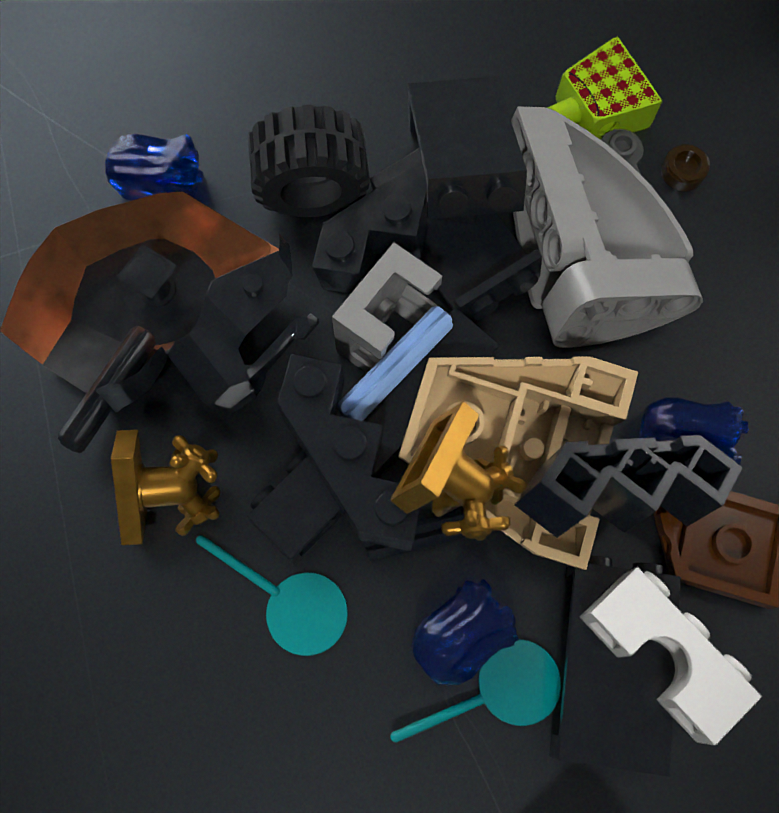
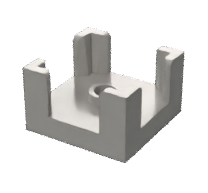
[332,242,442,374]

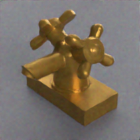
[390,401,527,541]
[111,430,220,545]

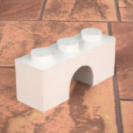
[579,567,762,745]

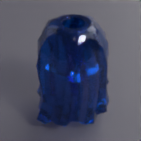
[105,134,204,201]
[639,397,749,465]
[411,579,519,685]

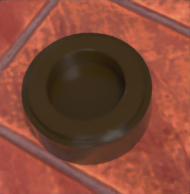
[661,144,710,191]

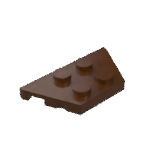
[653,491,779,609]

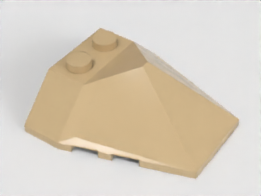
[398,356,638,570]

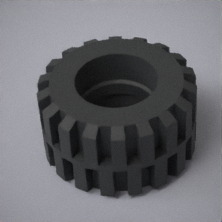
[248,105,370,217]

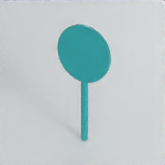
[196,535,348,656]
[390,639,561,742]

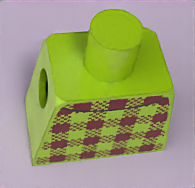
[547,36,663,140]

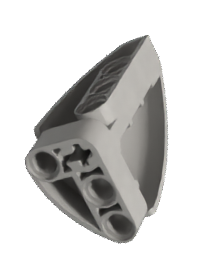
[511,106,703,348]

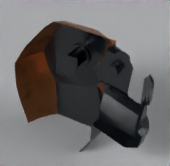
[0,192,319,413]

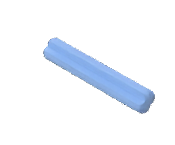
[337,306,453,421]

